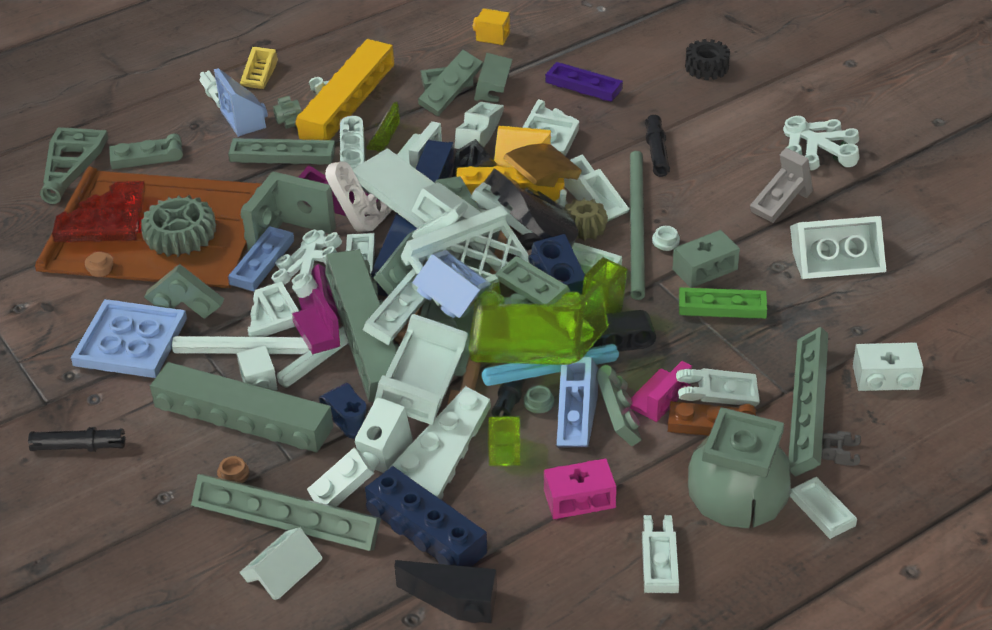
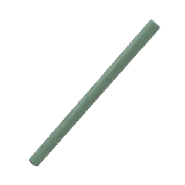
[630,151,645,300]

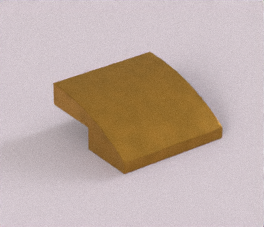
[504,144,582,187]

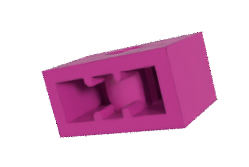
[544,458,616,519]

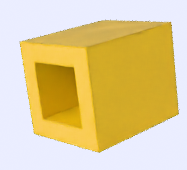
[473,8,510,45]

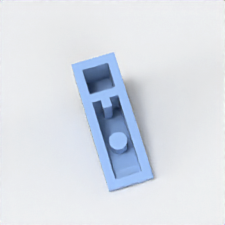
[557,357,599,448]

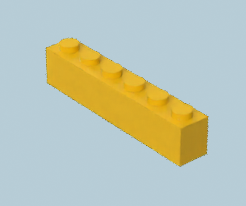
[296,39,394,140]

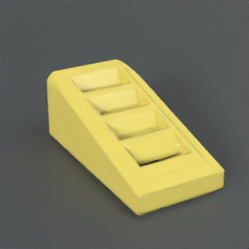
[240,47,278,89]

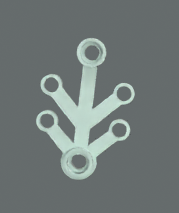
[783,116,860,170]
[271,229,342,298]

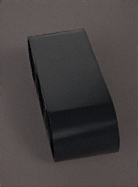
[568,310,656,352]

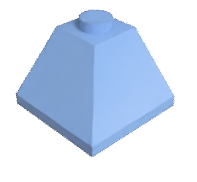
[214,68,268,137]

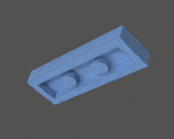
[228,226,294,292]

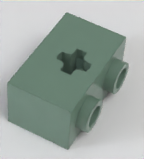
[672,230,740,288]

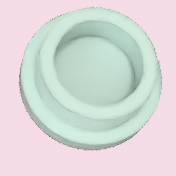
[652,226,680,251]

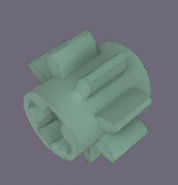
[273,95,302,129]

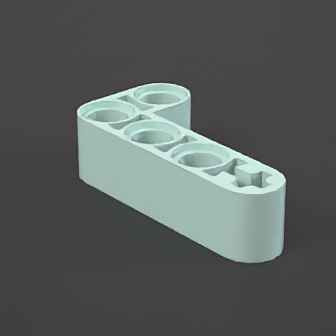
[340,116,370,194]

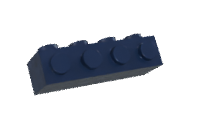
[365,466,487,567]

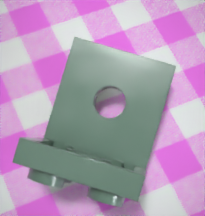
[241,171,336,251]

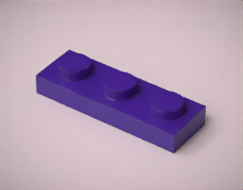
[545,62,623,102]

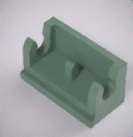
[474,53,513,103]

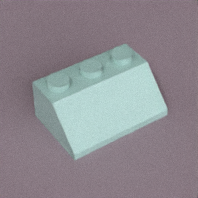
[790,216,886,279]

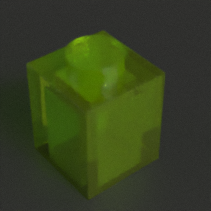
[488,416,520,466]

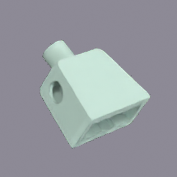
[355,397,413,473]

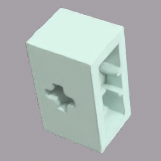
[853,343,923,391]

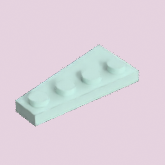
[388,386,491,500]

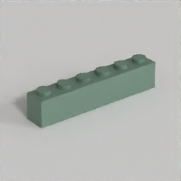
[325,249,399,402]
[150,362,333,453]

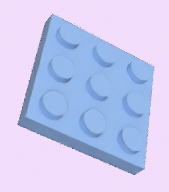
[71,299,187,378]

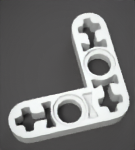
[326,161,393,232]

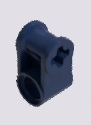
[319,383,367,439]

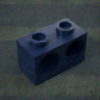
[528,234,587,300]

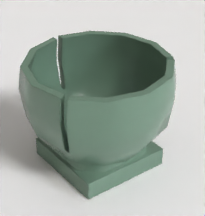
[688,407,791,528]

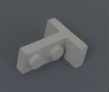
[750,148,813,223]

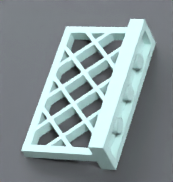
[401,205,529,306]

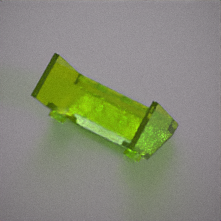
[468,282,608,365]

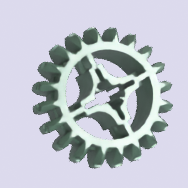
[141,195,216,257]

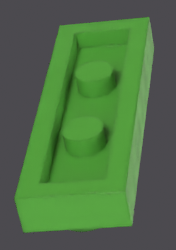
[679,287,767,319]

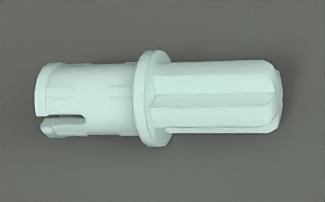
[199,71,220,108]

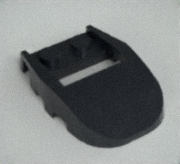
[484,168,578,247]

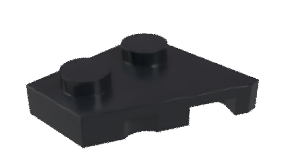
[452,139,497,177]

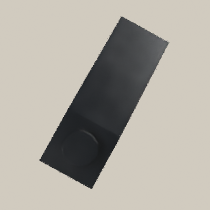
[394,560,497,623]

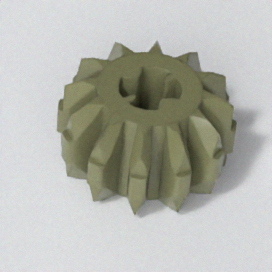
[565,198,608,241]

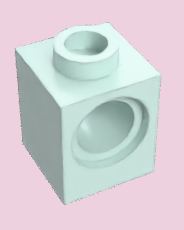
[237,345,278,391]

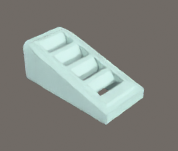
[412,202,468,239]

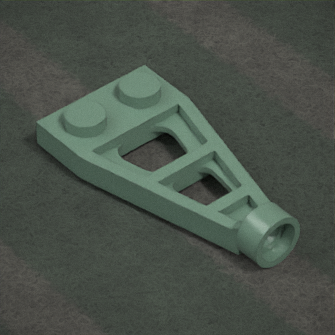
[40,127,108,204]

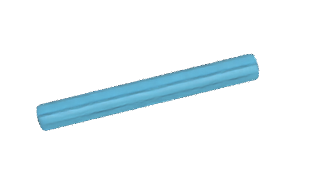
[482,344,619,386]

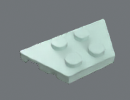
[523,99,579,157]

